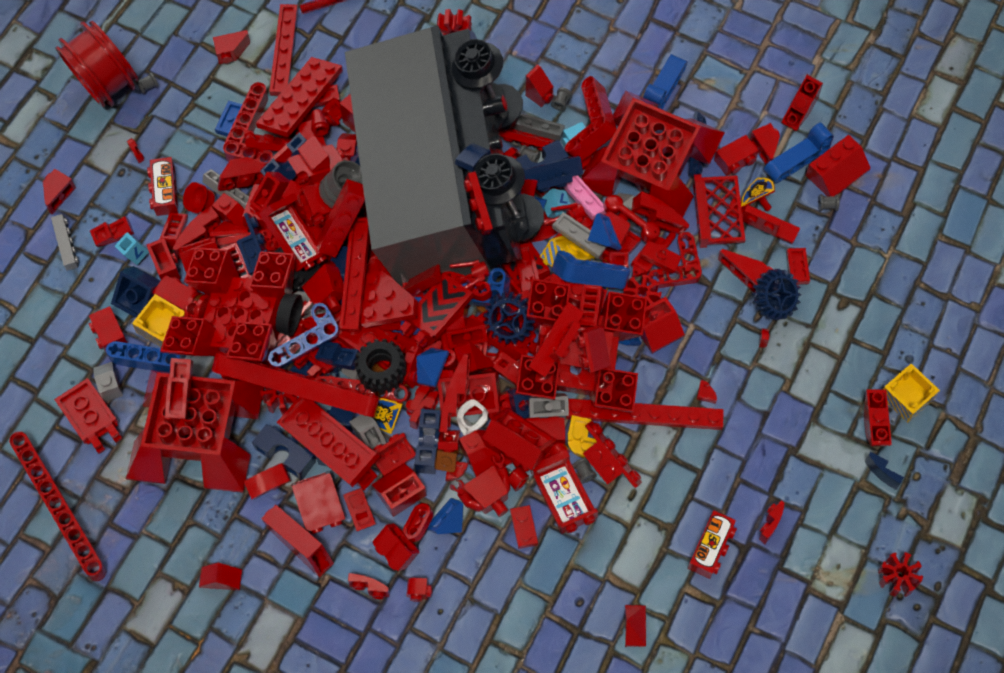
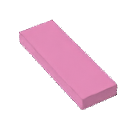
[563,175,607,220]

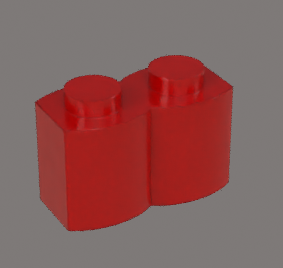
[372,523,420,571]

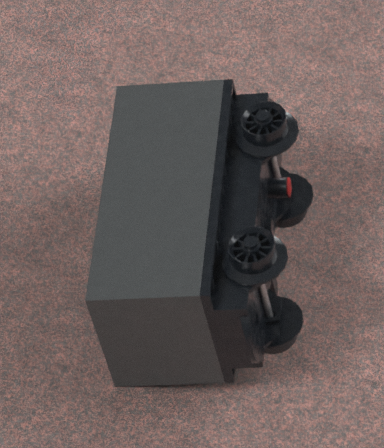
[345,25,544,294]

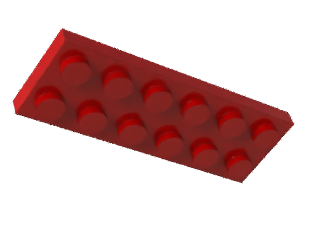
[256,57,343,137]
[277,397,380,487]

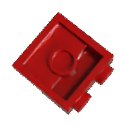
[487,313,536,361]

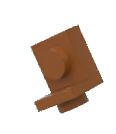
[435,447,460,472]

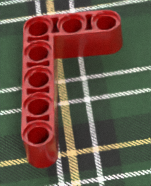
[565,76,617,162]
[223,82,273,165]

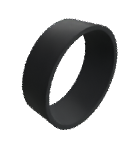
[276,294,303,337]

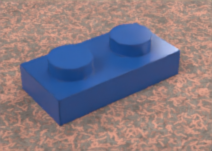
[215,100,242,136]

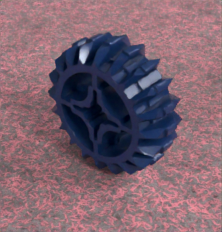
[752,269,802,320]
[484,292,536,344]

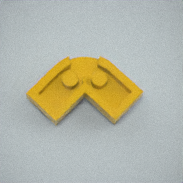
[567,415,597,458]

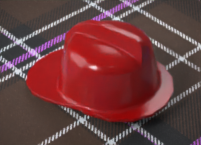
[183,182,215,214]

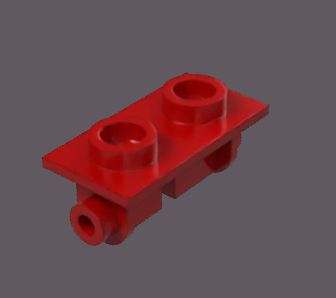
[399,345,425,389]

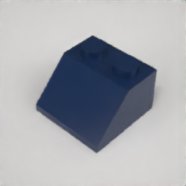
[111,266,160,318]

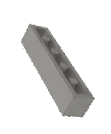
[202,169,249,209]
[51,214,79,271]

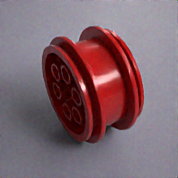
[55,21,139,108]

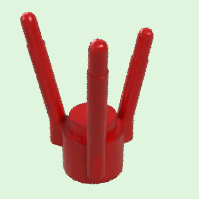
[543,202,585,238]
[449,259,490,289]

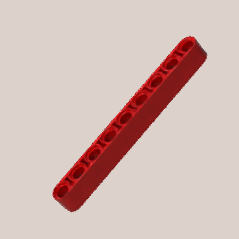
[211,352,380,417]
[9,432,107,581]

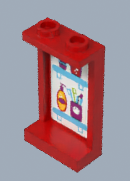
[259,193,327,272]
[530,450,598,534]

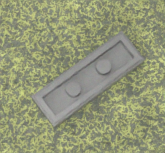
[552,212,607,259]

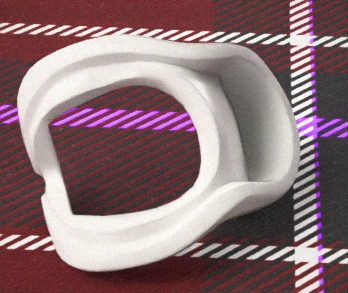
[456,399,488,436]

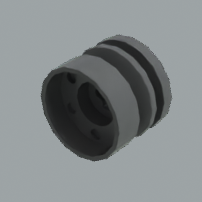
[319,160,363,208]

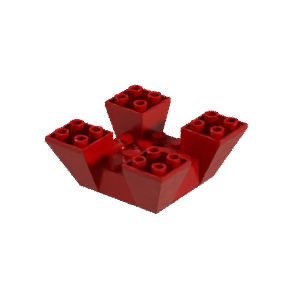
[581,90,725,217]
[160,248,296,362]
[515,278,647,413]
[126,370,265,493]

